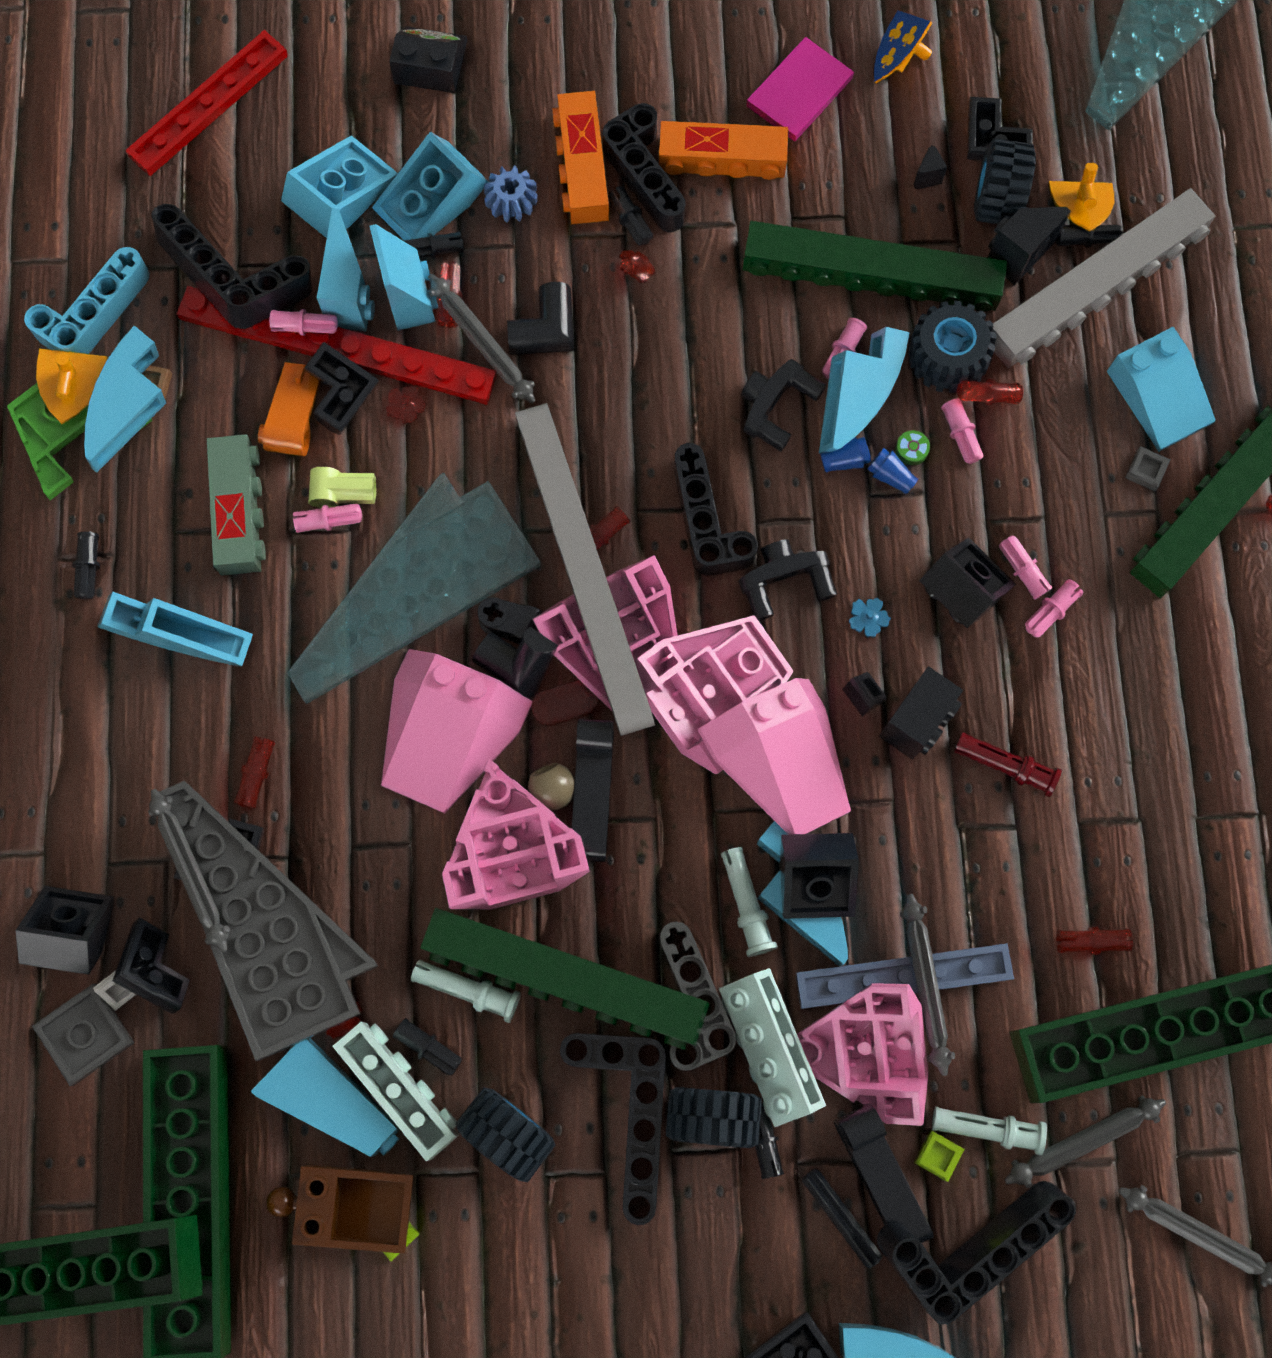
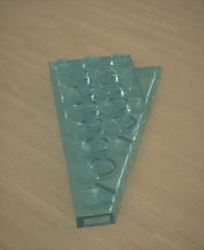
[1085,0,1239,131]
[287,473,541,704]

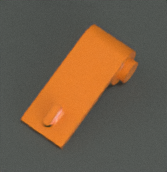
[258,362,321,456]

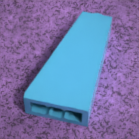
[250,1038,400,1157]

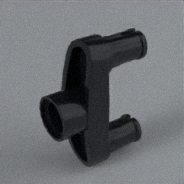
[741,359,827,452]
[738,539,838,621]

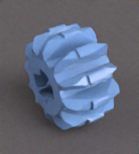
[483,165,538,223]

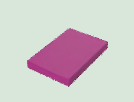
[746,37,854,142]

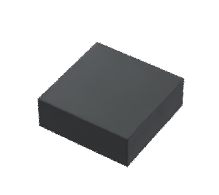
[1125,446,1171,491]

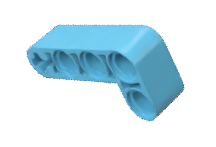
[24,247,150,354]

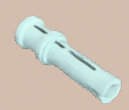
[721,847,778,957]
[411,959,521,1023]
[932,1106,1047,1156]

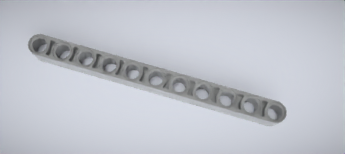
[515,403,655,736]

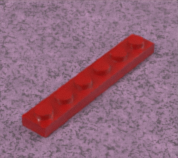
[125,30,288,176]

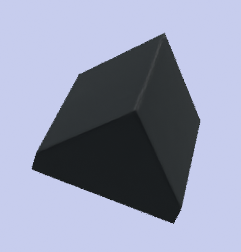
[913,145,947,190]
[842,672,887,717]

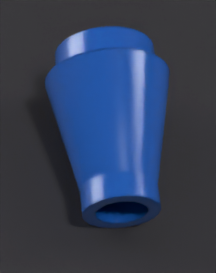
[820,437,871,473]
[867,448,918,494]

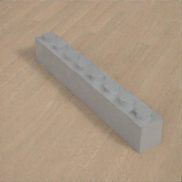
[992,188,1216,368]

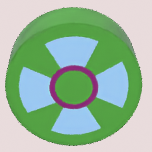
[895,430,930,465]

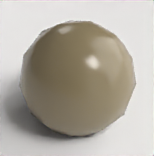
[528,763,575,811]

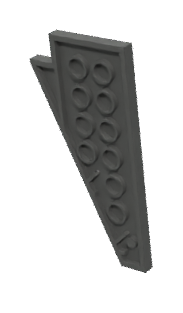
[159,781,378,1061]

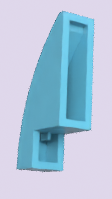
[84,326,166,473]
[819,327,910,454]
[97,592,253,667]
[757,821,848,967]
[838,1323,956,1358]

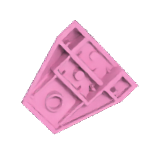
[532,555,678,711]
[635,615,793,774]
[381,649,533,814]
[698,678,851,835]

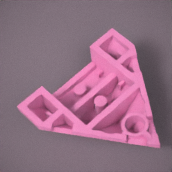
[442,759,590,910]
[797,983,928,1126]

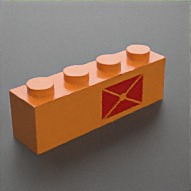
[552,91,609,224]
[659,121,788,180]

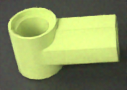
[308,467,377,508]

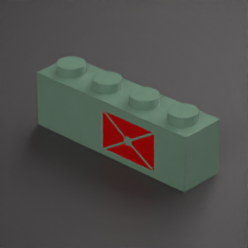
[207,434,266,576]

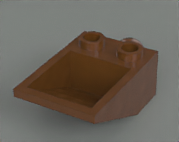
[266,1164,414,1254]

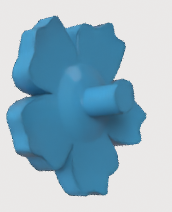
[849,598,891,638]

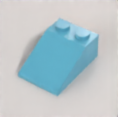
[372,132,489,240]
[281,135,398,238]
[317,208,375,332]
[370,224,439,331]
[1107,327,1216,452]

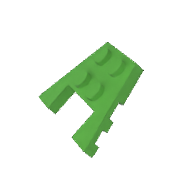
[7,383,152,501]

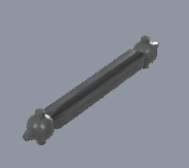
[428,274,535,404]
[148,789,230,953]
[900,894,955,1076]
[1004,1095,1167,1188]
[1119,1185,1272,1287]

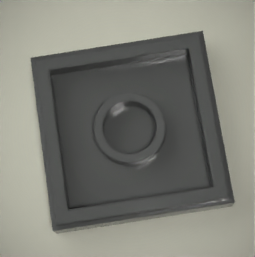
[32,983,135,1086]

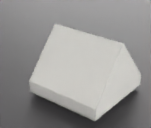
[93,970,136,1011]

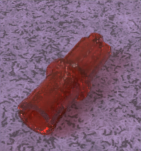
[438,261,463,328]
[957,379,1023,406]
[590,506,630,550]

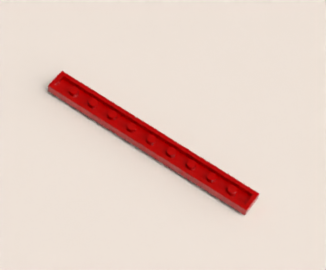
[176,285,497,405]

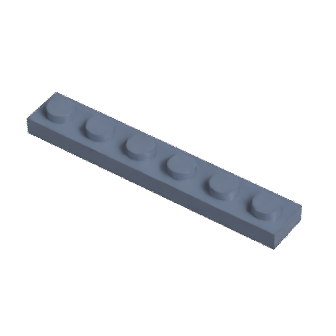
[795,943,1014,1009]

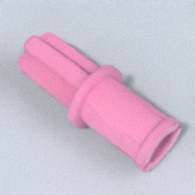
[269,309,338,336]
[822,318,867,379]
[941,398,983,464]
[293,504,362,533]
[999,536,1053,600]
[1025,579,1083,638]

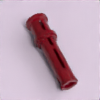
[954,732,1062,798]

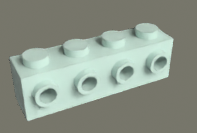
[719,968,826,1127]
[332,1022,459,1162]

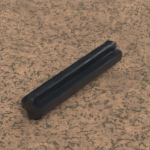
[802,1168,883,1269]

